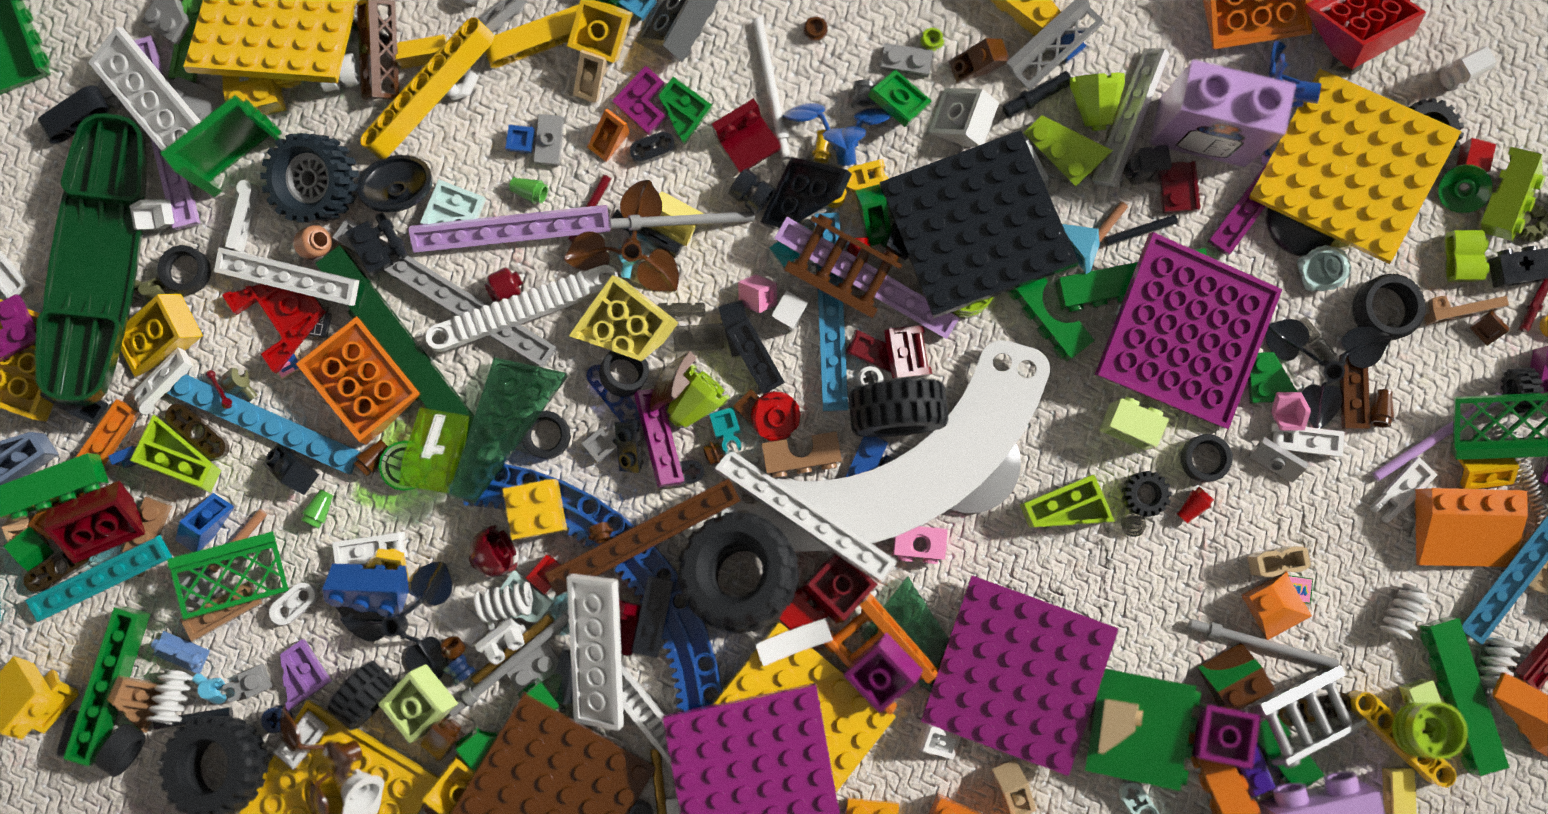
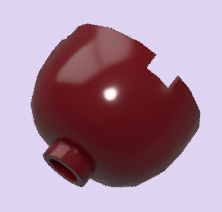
[469,525,517,578]

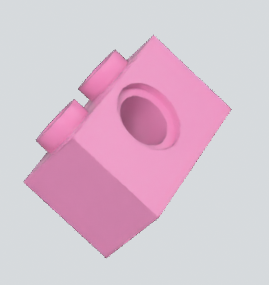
[892,526,948,564]

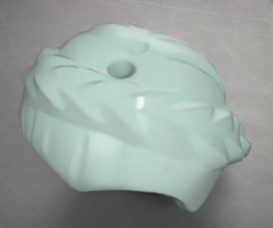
[1297,245,1352,292]

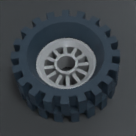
[260,133,359,223]

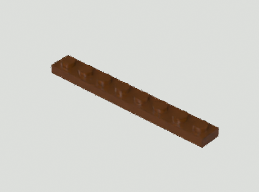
[545,478,741,596]

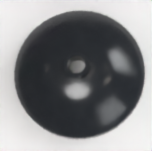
[357,155,433,213]
[1266,208,1336,256]

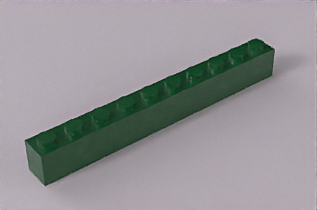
[315,245,496,461]

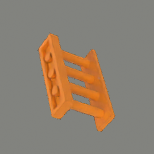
[824,593,938,715]

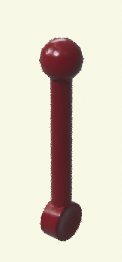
[205,370,232,409]

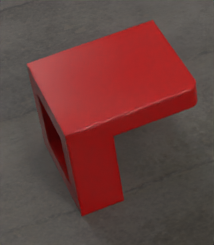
[1456,138,1496,172]
[526,555,561,595]

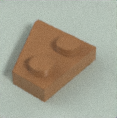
[107,676,164,733]

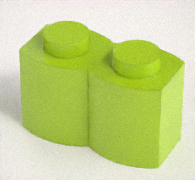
[1445,230,1489,282]

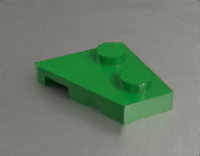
[658,77,713,145]
[1248,352,1298,404]

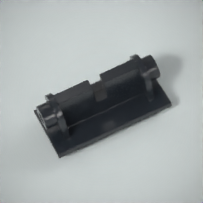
[614,419,644,473]

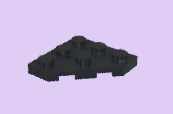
[760,156,852,230]

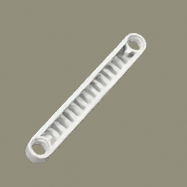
[426,265,618,352]
[621,662,671,766]

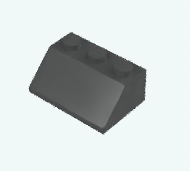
[636,0,718,62]

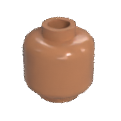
[293,225,332,260]

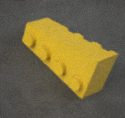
[990,0,1061,36]

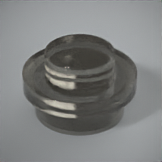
[1120,514,1146,537]

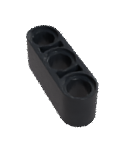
[38,85,109,144]

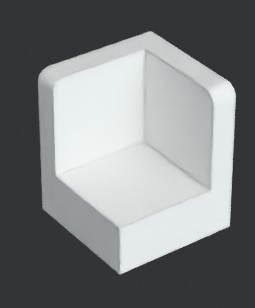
[130,199,174,230]
[772,290,808,332]

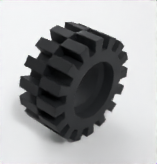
[1500,367,1544,414]
[1122,471,1172,517]

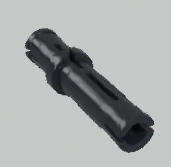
[1002,71,1071,119]
[611,209,683,259]

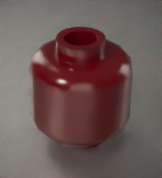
[484,267,523,302]

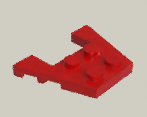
[222,284,326,374]

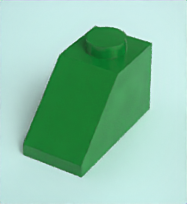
[855,184,891,246]

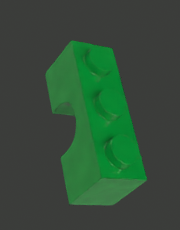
[1257,715,1325,788]

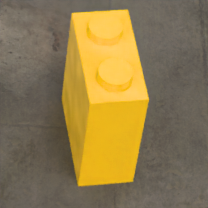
[0,656,57,740]

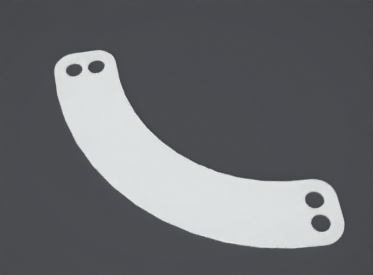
[721,340,1050,552]

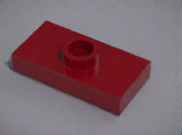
[846,330,891,373]

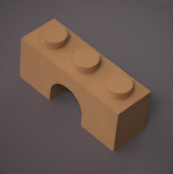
[762,431,842,478]

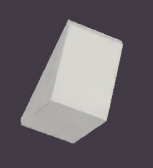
[916,723,961,759]

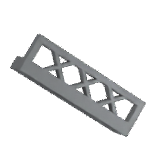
[1006,0,1104,90]

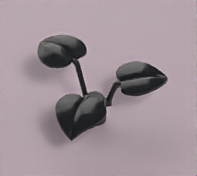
[1265,319,1392,429]
[340,562,453,680]

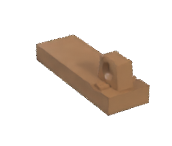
[1424,296,1509,326]

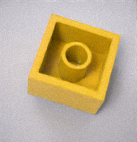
[503,479,567,540]

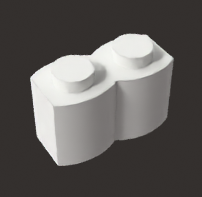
[1440,46,1497,91]

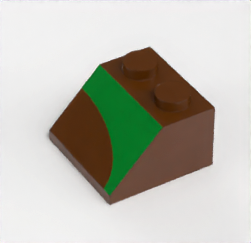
[1197,643,1275,711]

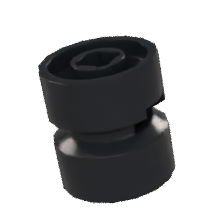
[728,168,775,215]

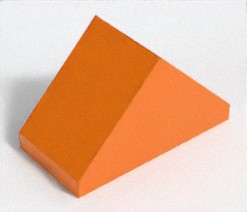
[587,109,630,162]

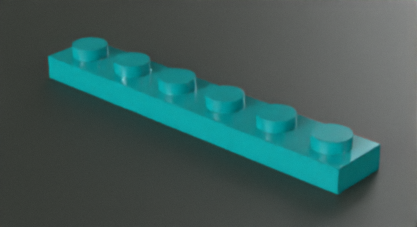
[25,535,172,623]

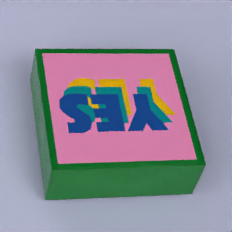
[1288,575,1313,604]

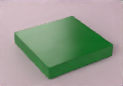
[867,70,932,127]

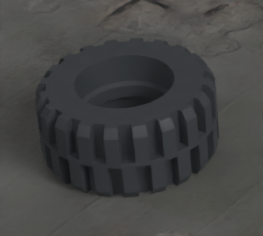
[848,378,949,437]
[159,716,268,814]

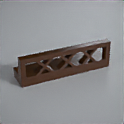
[357,0,399,101]

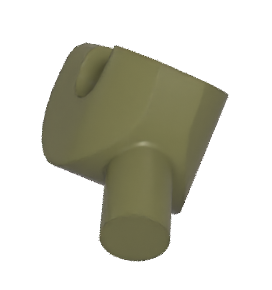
[134,277,168,301]
[221,368,258,401]

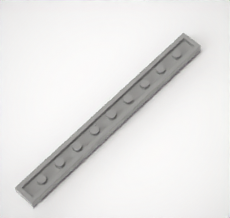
[332,218,557,369]

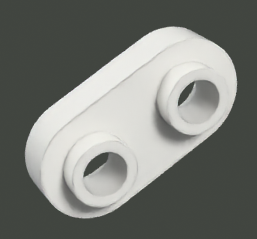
[269,583,318,625]

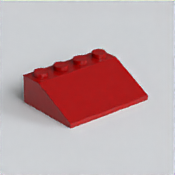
[1304,0,1426,69]

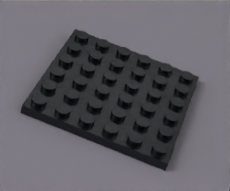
[880,130,1079,319]

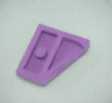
[280,639,332,710]

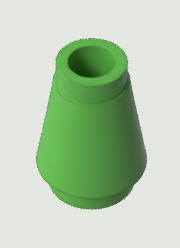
[509,177,548,204]
[301,489,333,529]

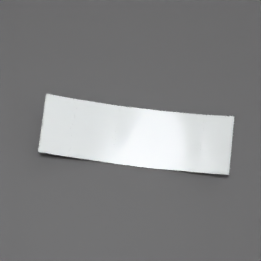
[756,619,833,666]

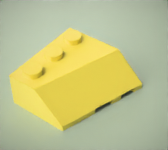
[569,275,679,361]

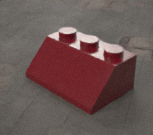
[44,481,145,563]

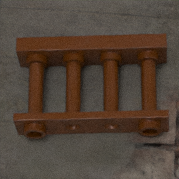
[783,214,902,318]

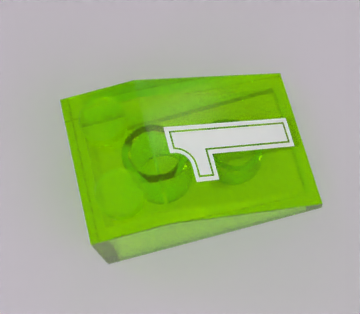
[399,408,469,494]

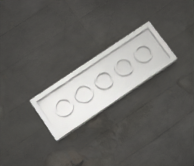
[88,27,200,151]
[567,574,624,731]

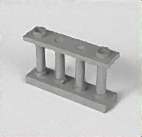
[1247,666,1368,768]

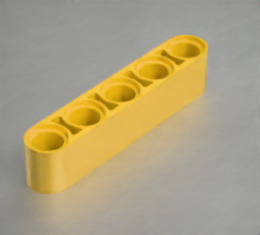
[485,4,579,68]
[1348,690,1457,788]

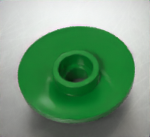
[1438,164,1493,213]

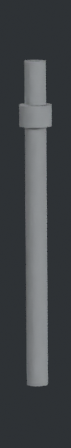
[608,211,755,231]
[449,613,569,717]
[1188,619,1339,667]

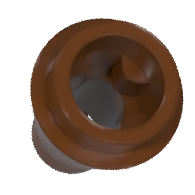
[1370,389,1395,428]
[353,439,387,477]

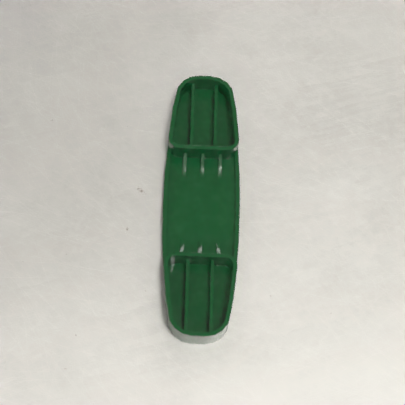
[35,113,147,406]

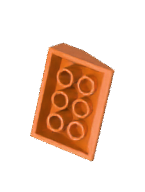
[1203,0,1312,49]
[296,316,420,445]
[1415,488,1528,567]

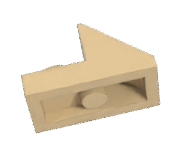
[573,50,609,103]

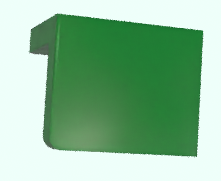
[3,527,54,572]

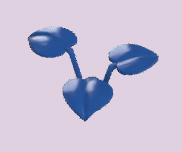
[1264,41,1321,156]
[782,103,892,166]

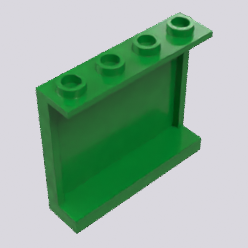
[0,0,51,95]
[160,95,282,197]
[1085,668,1201,791]

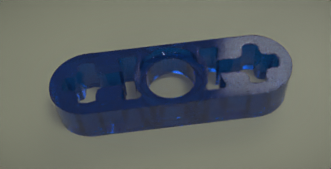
[586,364,640,423]

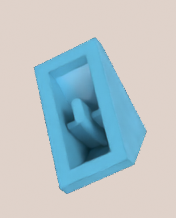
[1063,224,1100,274]

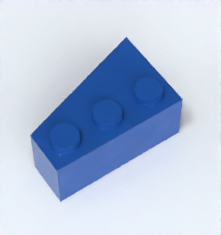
[322,564,409,617]

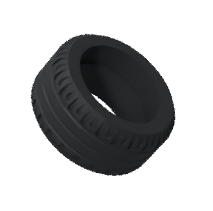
[1352,274,1426,341]

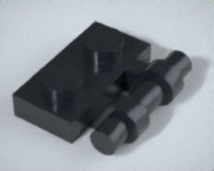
[345,212,408,276]

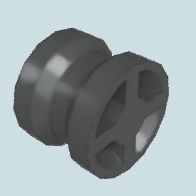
[852,80,877,106]

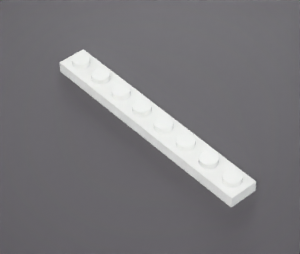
[715,450,896,584]

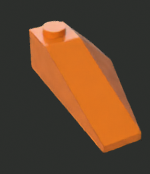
[1491,672,1548,757]

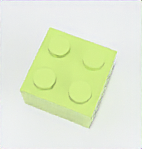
[1099,397,1169,451]
[378,664,458,744]

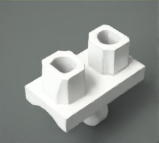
[475,618,527,664]

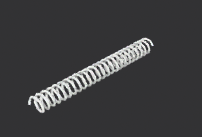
[1501,420,1548,521]

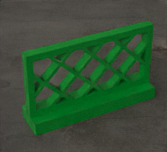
[1451,393,1548,460]
[167,531,289,620]

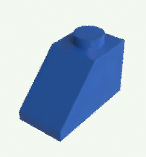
[175,493,234,552]

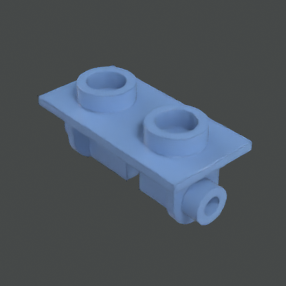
[151,631,211,674]

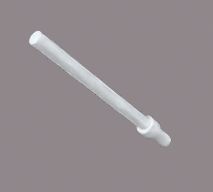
[753,17,791,160]

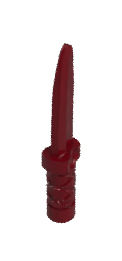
[1518,279,1548,333]

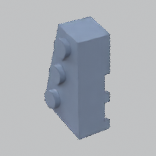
[0,432,59,485]

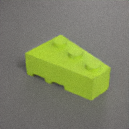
[1024,115,1113,187]
[1481,147,1546,241]
[130,414,222,493]
[1019,474,1115,528]

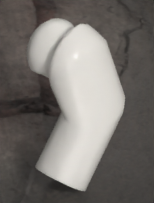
[446,71,479,100]

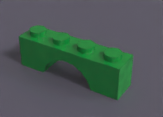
[1007,278,1095,362]
[455,678,559,772]

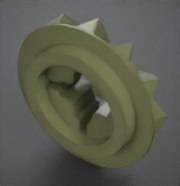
[1516,203,1548,242]

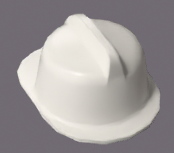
[341,769,384,814]

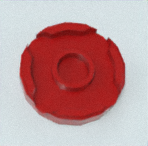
[751,391,801,441]

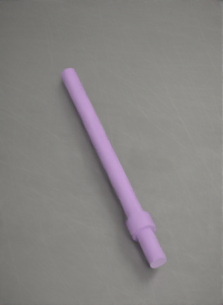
[1372,392,1501,481]

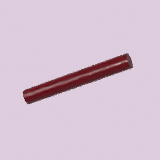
[568,174,611,242]

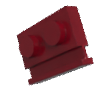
[1159,161,1201,214]
[1515,633,1548,690]

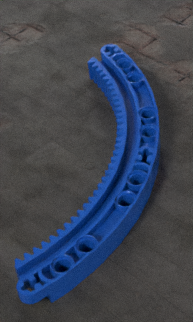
[453,460,723,712]

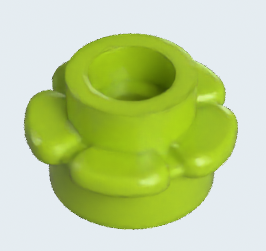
[920,28,944,52]

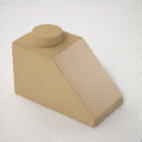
[1098,699,1143,754]
[992,759,1037,814]

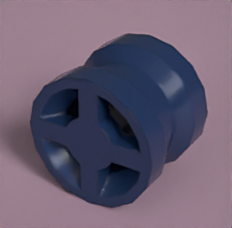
[443,654,476,687]
[261,705,293,733]

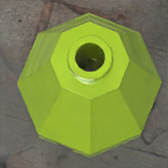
[1070,72,1125,131]
[667,364,730,428]

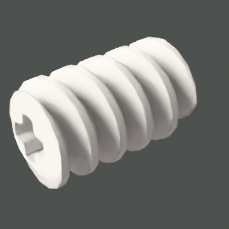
[474,582,533,623]
[1379,583,1432,640]
[1478,636,1523,690]
[146,668,193,725]

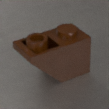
[948,38,1010,84]
[420,718,465,761]

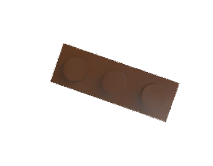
[1339,354,1370,429]

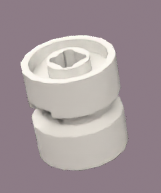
[320,53,360,92]

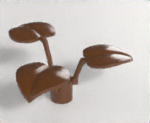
[564,180,679,292]
[279,707,362,814]

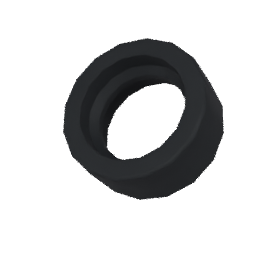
[157,245,211,295]
[599,351,649,397]
[521,410,571,459]
[1180,434,1233,482]
[95,724,146,777]

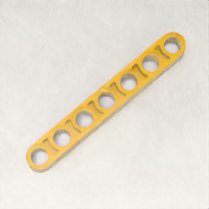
[360,17,494,159]

